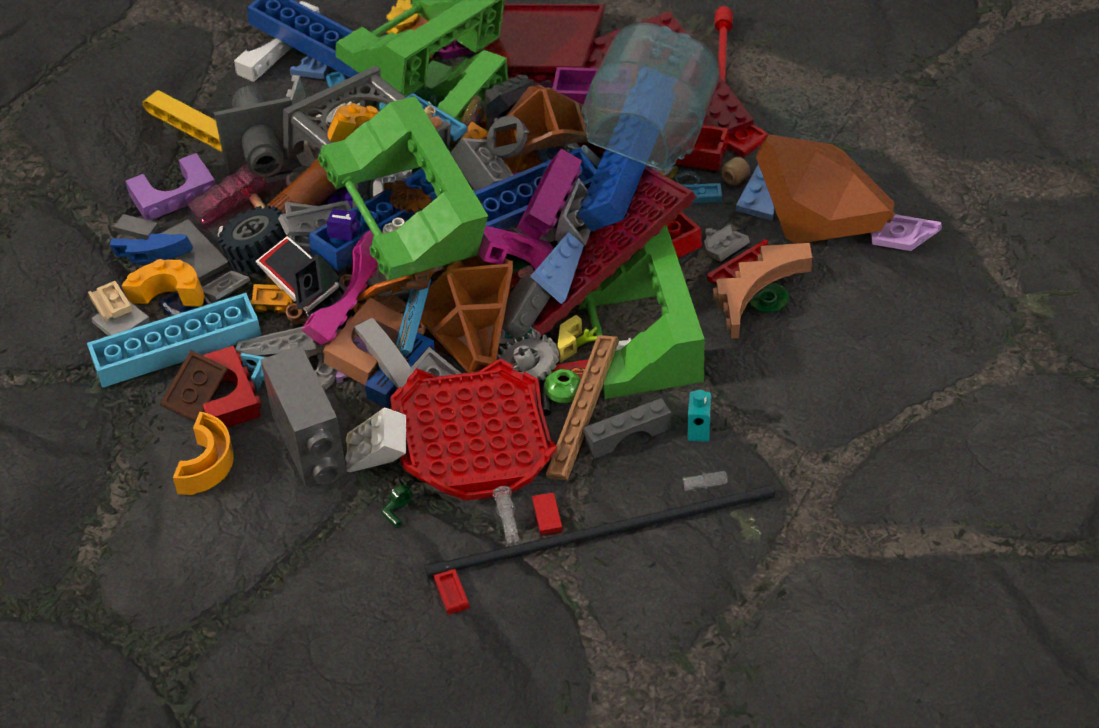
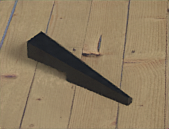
[486,80,553,132]

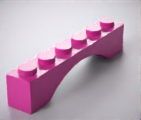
[301,230,378,345]

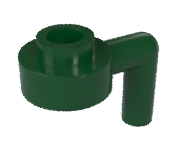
[381,485,413,528]

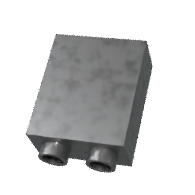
[261,346,347,488]

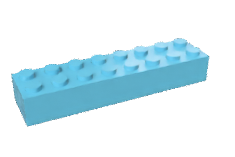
[87,293,261,388]

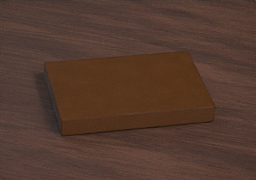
[160,350,228,422]

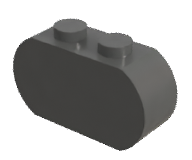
[502,274,551,338]

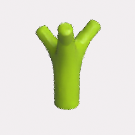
[576,327,598,348]

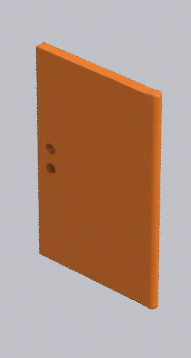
[356,263,451,301]

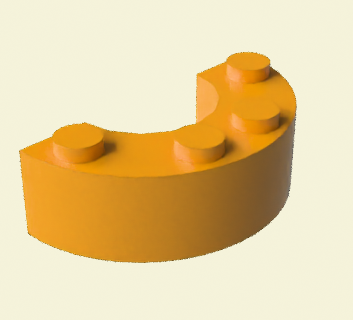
[327,103,378,142]
[122,259,204,306]
[173,412,234,495]

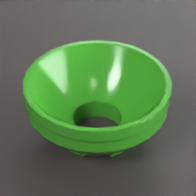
[544,369,581,403]

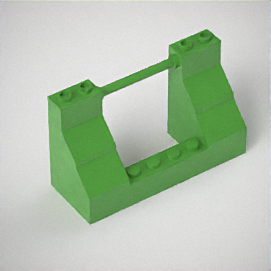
[336,0,505,97]
[412,50,508,174]
[318,96,488,281]
[578,225,705,399]

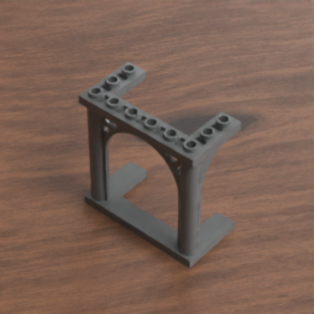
[283,66,451,209]

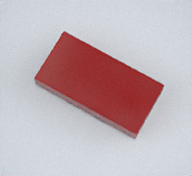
[532,493,562,535]
[434,569,470,615]

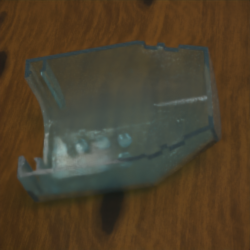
[582,23,719,171]

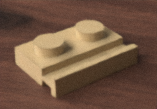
[88,281,132,322]

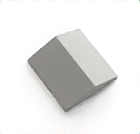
[202,270,251,304]
[411,347,462,376]

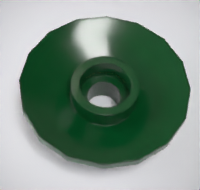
[749,282,789,313]

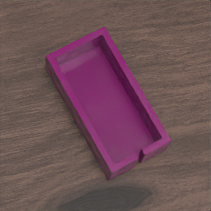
[552,67,633,112]
[517,149,582,240]

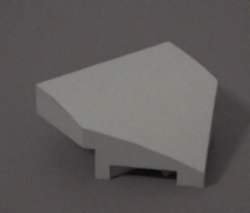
[704,225,750,262]

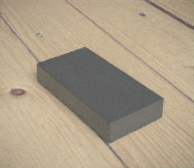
[114,214,159,240]

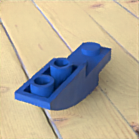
[110,233,193,264]

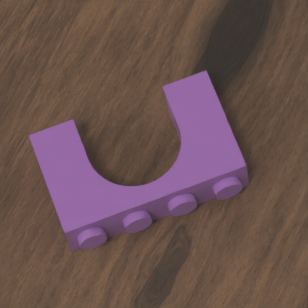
[126,153,218,221]

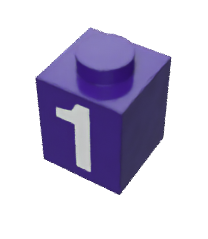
[327,209,360,241]

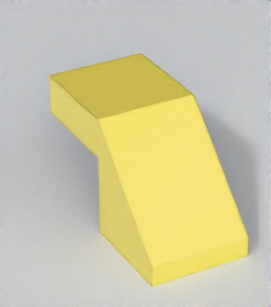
[558,315,582,362]

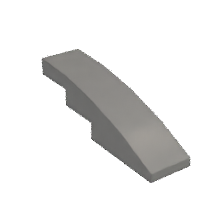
[355,318,413,388]

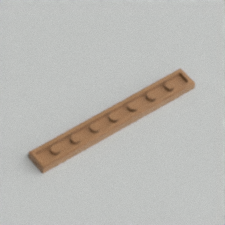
[546,335,619,481]

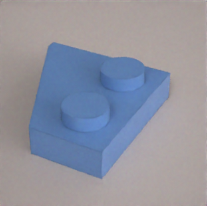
[290,56,330,79]

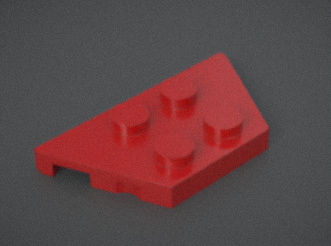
[707,239,769,284]

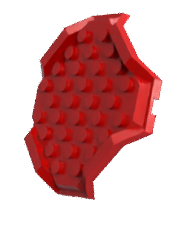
[390,358,557,501]

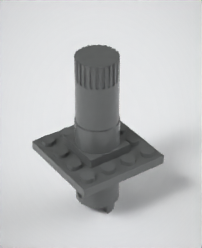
[214,86,303,183]

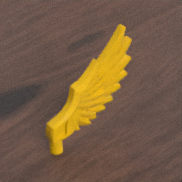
[387,0,420,34]

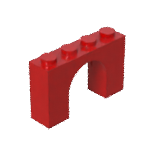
[202,346,262,427]

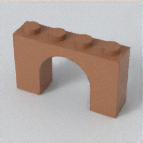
[323,298,404,385]

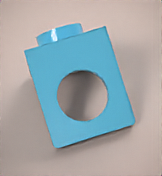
[240,353,265,391]

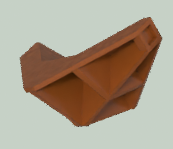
[482,85,618,163]
[756,134,895,244]
[420,254,513,373]

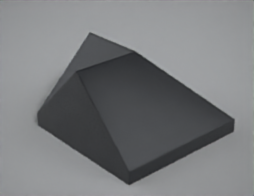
[292,254,340,310]

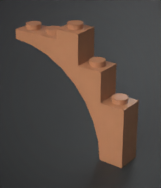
[712,243,812,339]

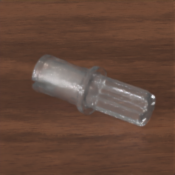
[683,471,728,491]

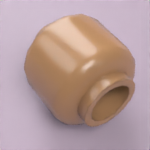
[721,157,750,186]

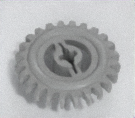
[496,332,559,380]

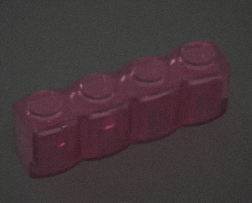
[188,164,268,226]

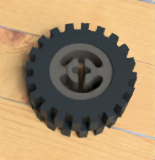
[218,205,289,273]

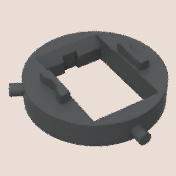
[487,116,529,160]

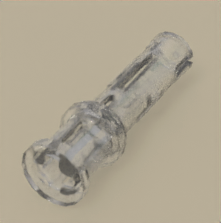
[492,486,521,547]

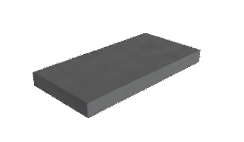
[162,219,230,282]

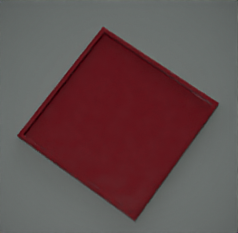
[482,4,605,73]

